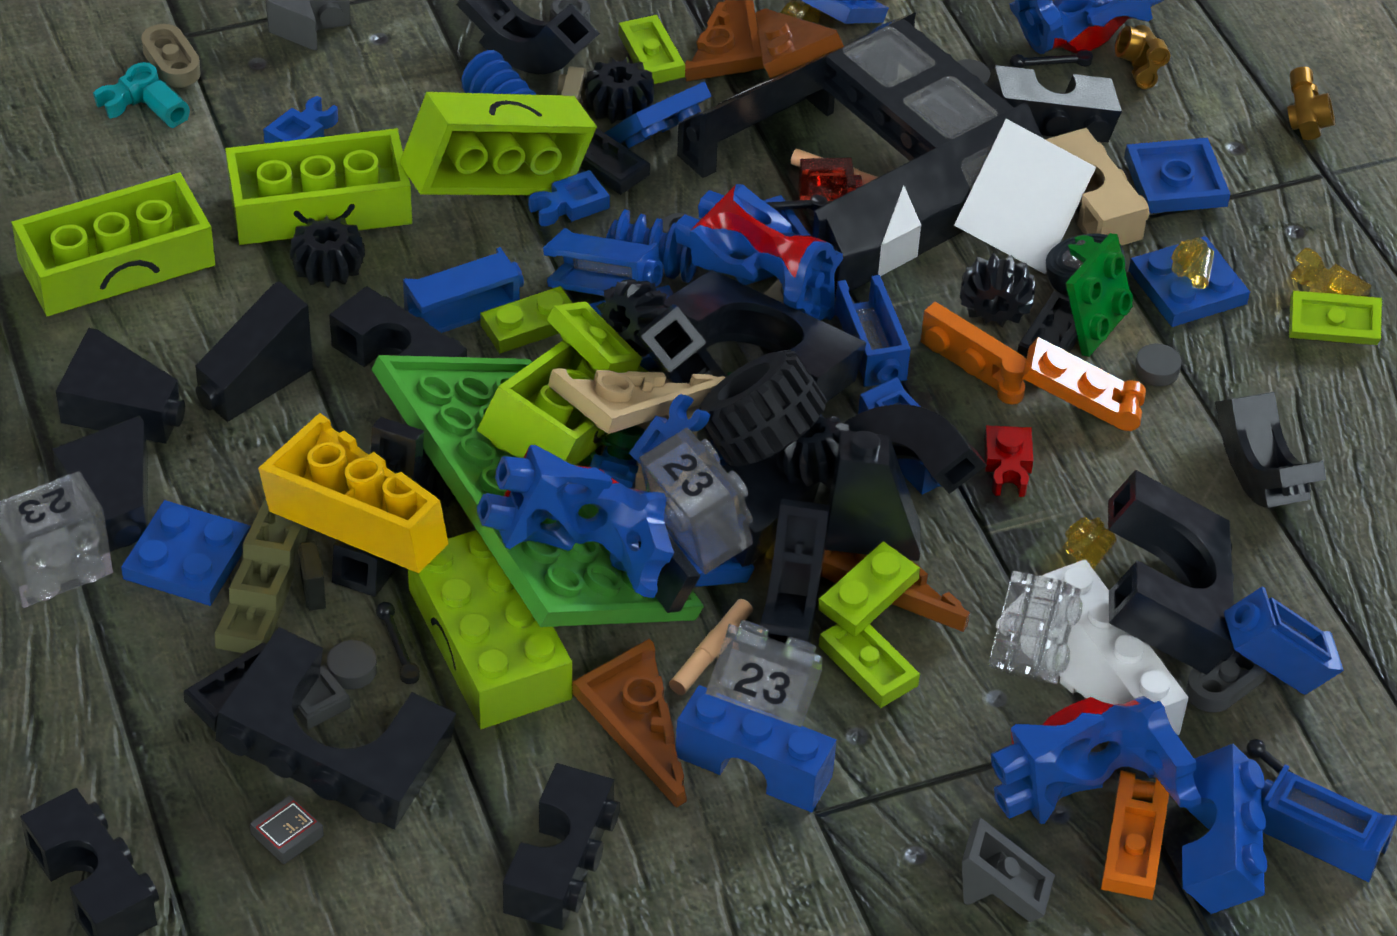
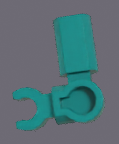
[93,62,190,128]

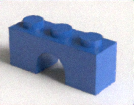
[676,685,837,813]
[1182,744,1267,914]

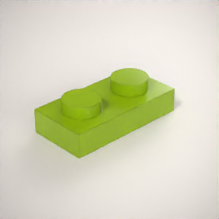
[618,15,685,84]
[480,286,572,354]
[1289,290,1382,345]
[547,301,643,373]
[819,541,920,637]
[819,624,920,708]

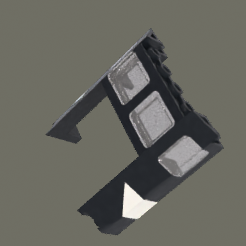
[677,12,1042,297]

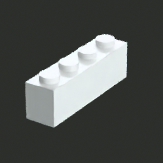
[996,559,1189,735]

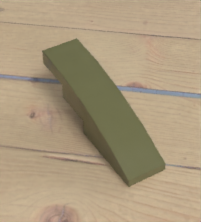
[215,498,309,653]

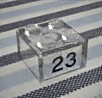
[639,427,753,574]
[0,471,113,608]
[705,620,822,728]

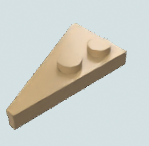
[548,368,725,434]

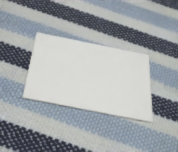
[954,119,1096,274]

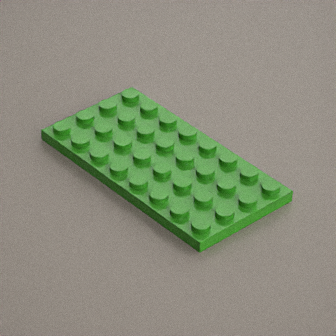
[371,355,704,627]

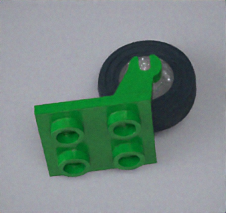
[1046,233,1133,357]

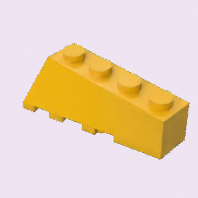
[258,413,449,573]

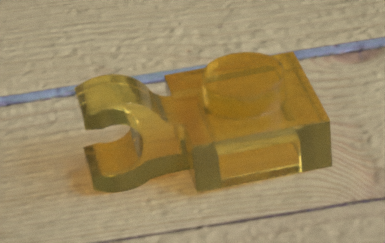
[1290,248,1372,297]

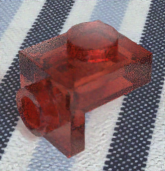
[798,157,863,201]

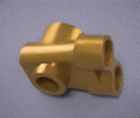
[1115,25,1171,89]
[1287,67,1335,140]

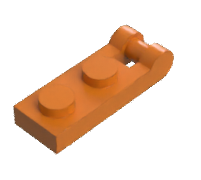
[920,301,1026,405]
[1022,337,1146,431]
[1101,771,1169,900]

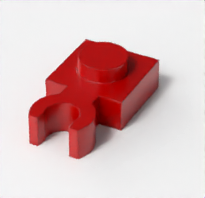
[984,425,1034,497]

